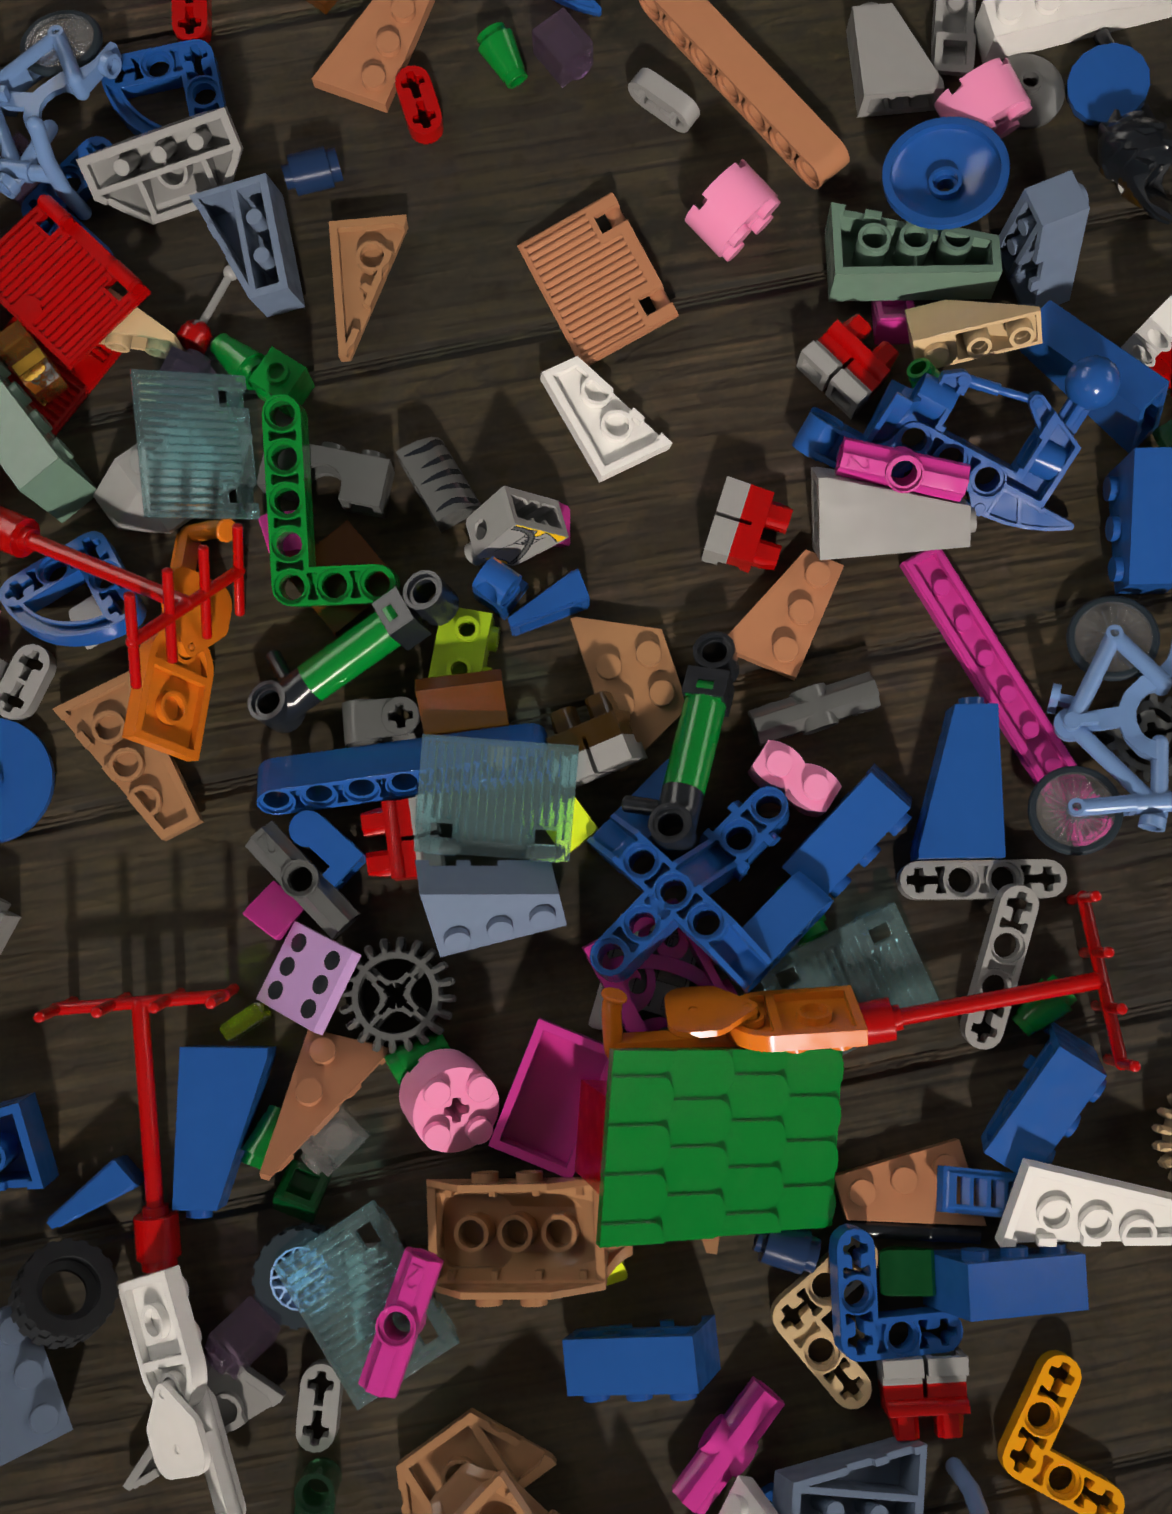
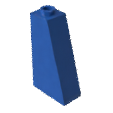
[1019,300,1170,453]
[910,697,1006,862]
[172,1045,276,1219]

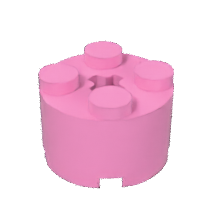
[934,57,1032,138]
[685,159,781,262]
[399,1049,499,1153]

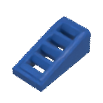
[507,568,590,636]
[46,1155,144,1229]
[936,1165,1017,1218]

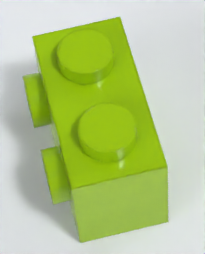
[428,608,500,678]

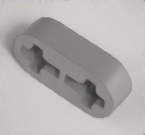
[628,68,700,133]
[0,644,57,722]
[296,1358,344,1453]

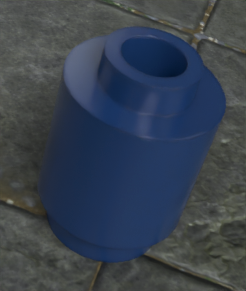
[281,146,344,196]
[752,1229,821,1275]

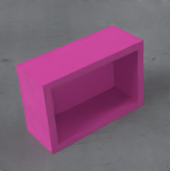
[488,1018,609,1177]

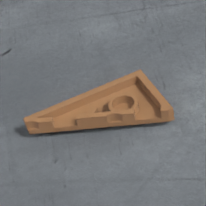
[329,214,409,362]

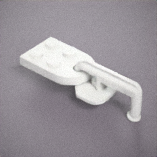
[117,1265,246,1514]

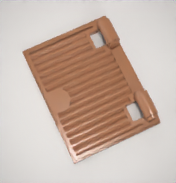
[517,192,679,366]

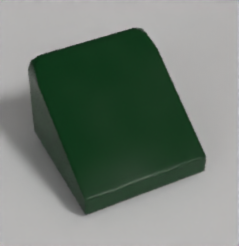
[273,1159,332,1223]
[879,1245,936,1296]

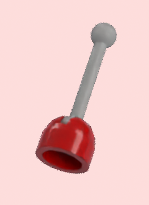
[176,264,237,355]

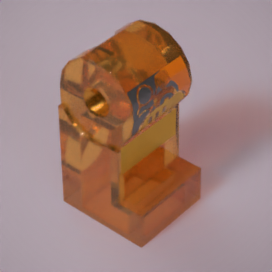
[0,320,70,407]

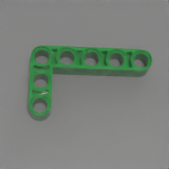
[262,394,401,607]

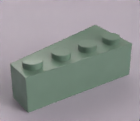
[825,202,1002,302]
[0,360,97,523]

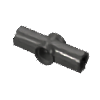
[748,672,881,746]
[245,821,361,940]

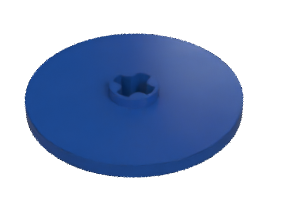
[0,718,55,843]

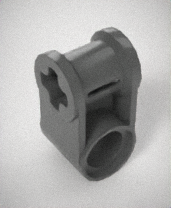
[342,697,423,747]

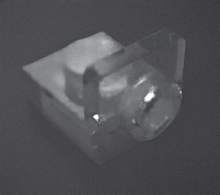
[300,1103,372,1177]

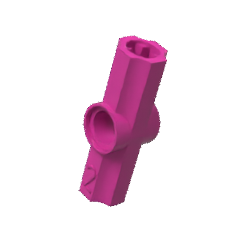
[835,437,971,502]
[358,1246,444,1399]
[671,1376,785,1514]

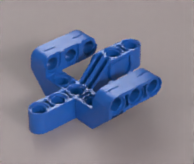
[587,759,834,993]

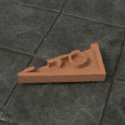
[259,1030,389,1181]

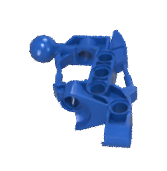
[792,355,1120,531]

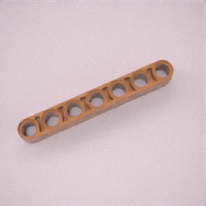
[639,0,850,189]

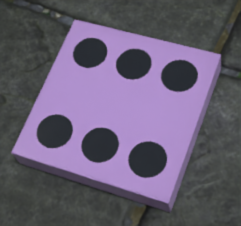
[256,921,361,1035]

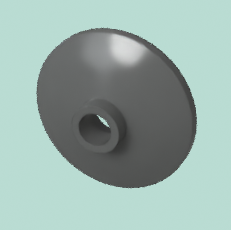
[1001,53,1065,130]

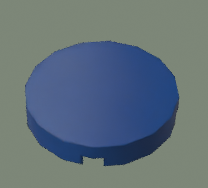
[1067,43,1150,127]

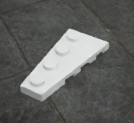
[995,1158,1172,1247]

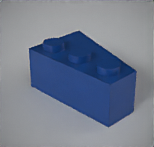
[1103,447,1172,595]
[782,763,912,899]
[981,1022,1107,1174]
[923,1242,1089,1322]
[562,1314,721,1403]

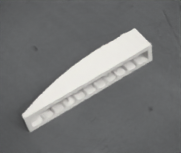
[974,0,1172,64]

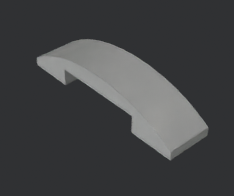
[931,0,977,76]

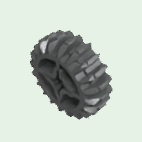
[340,937,457,1054]

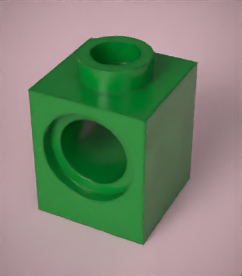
[249,347,315,419]

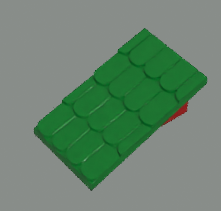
[575,1047,844,1248]

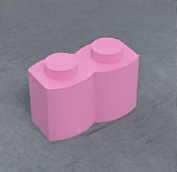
[747,740,842,817]

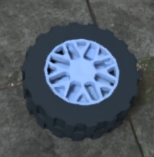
[252,1223,351,1330]

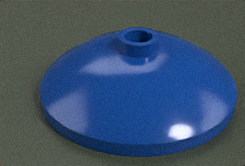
[882,117,1010,230]

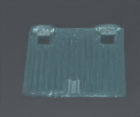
[130,369,260,519]
[414,734,579,863]
[761,902,940,1055]
[273,1200,460,1411]

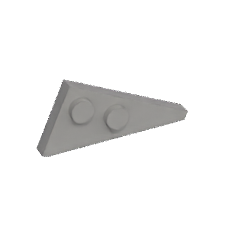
[122,1344,287,1491]

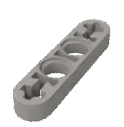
[896,859,1067,900]
[960,883,1039,1050]

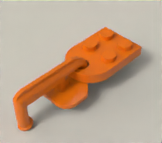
[122,517,235,762]
[601,985,868,1058]

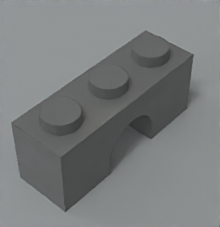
[256,442,395,519]

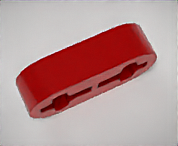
[171,0,212,44]
[395,65,444,144]

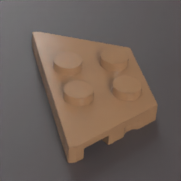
[570,617,684,772]
[396,1408,557,1514]

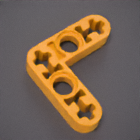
[997,1350,1125,1514]

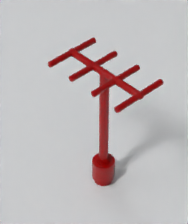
[0,506,246,689]
[855,890,1141,1072]
[33,983,239,1273]

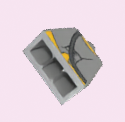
[464,486,569,566]

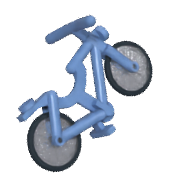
[0,10,122,220]
[1028,596,1172,856]

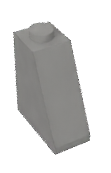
[846,2,944,118]

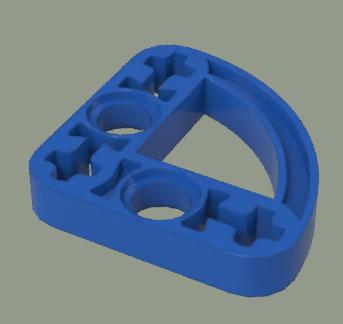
[101,39,226,135]
[0,531,147,647]

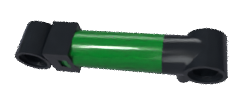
[247,570,459,733]
[622,631,740,860]

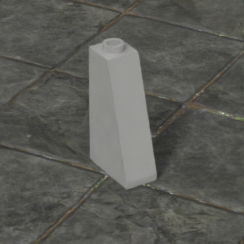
[811,467,977,560]

